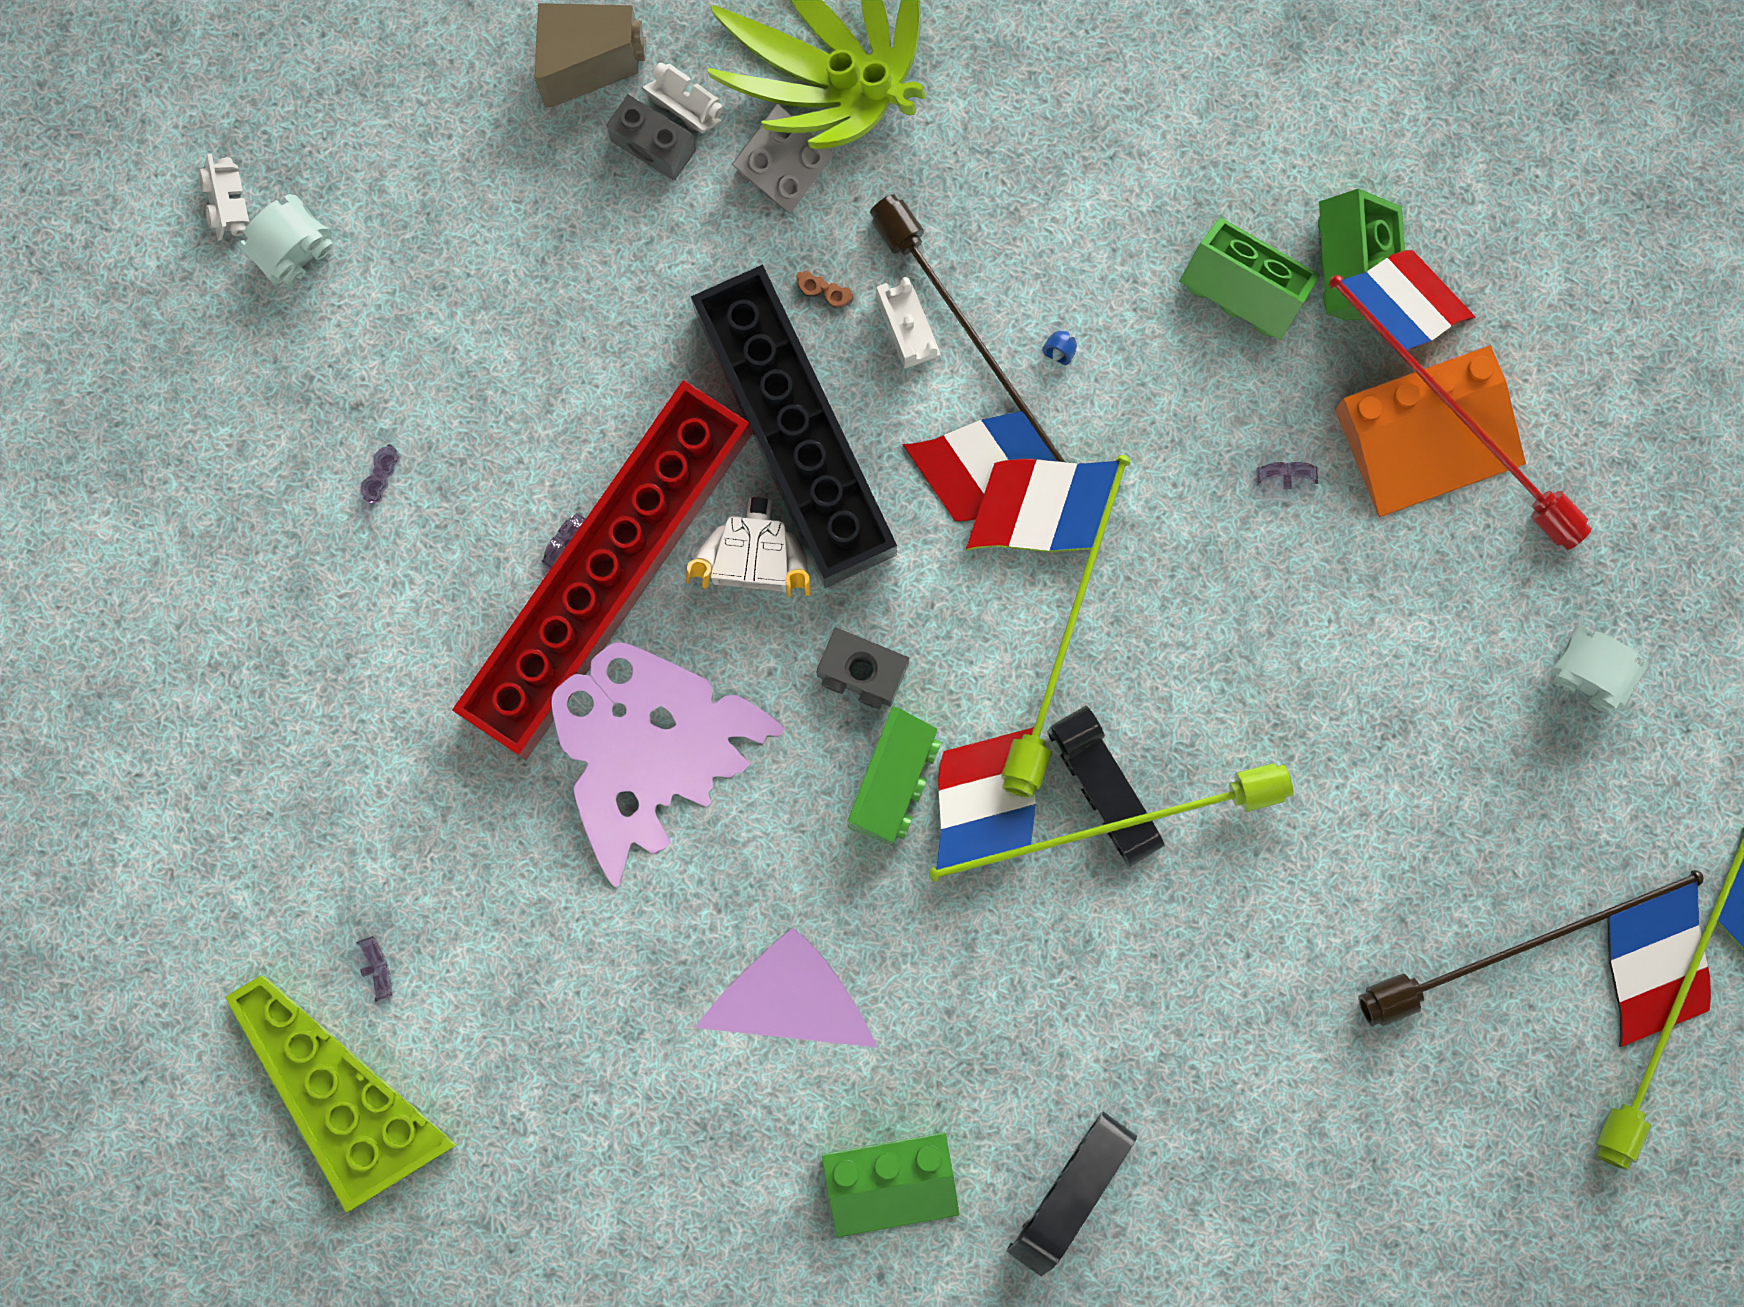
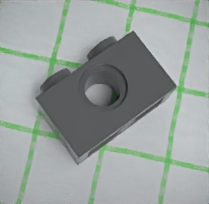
[606,94,696,181]
[816,627,910,709]

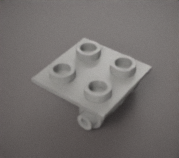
[731,104,834,214]

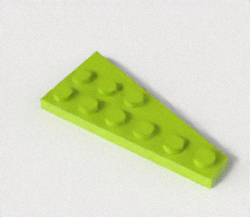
[225,975,457,1213]

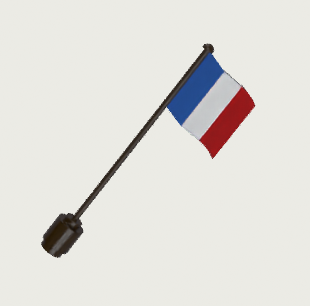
[869,194,1066,522]
[1358,870,1711,1047]

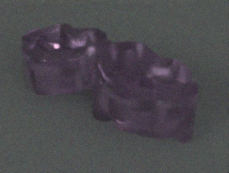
[361,444,400,505]
[1256,462,1318,489]
[542,513,586,569]
[356,936,392,1002]

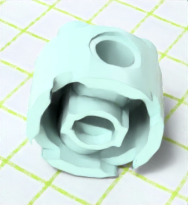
[238,194,334,287]
[1551,626,1649,714]

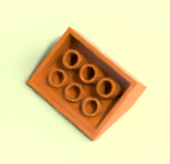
[1335,345,1526,517]

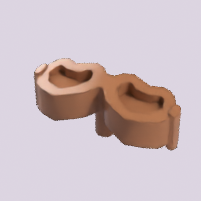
[796,271,854,308]

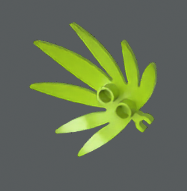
[707,0,926,149]

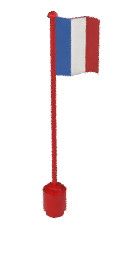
[1329,250,1592,550]

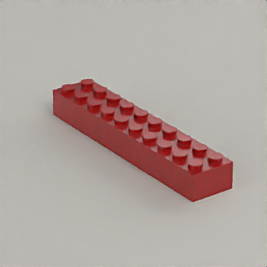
[452,380,752,760]

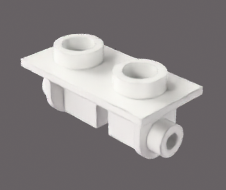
[641,63,724,134]
[198,154,250,241]

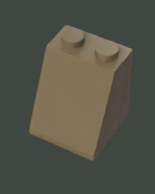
[534,3,646,107]

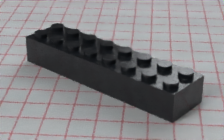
[691,264,897,588]

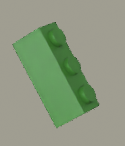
[1318,188,1405,321]
[1179,217,1320,340]
[847,706,942,845]
[822,1132,960,1238]

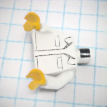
[685,497,811,597]

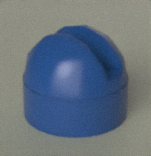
[1042,330,1077,365]

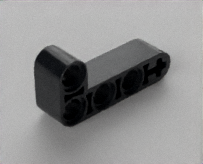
[1047,705,1165,867]
[1006,1111,1137,1276]

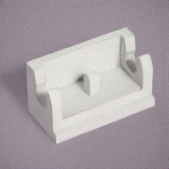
[876,278,941,369]

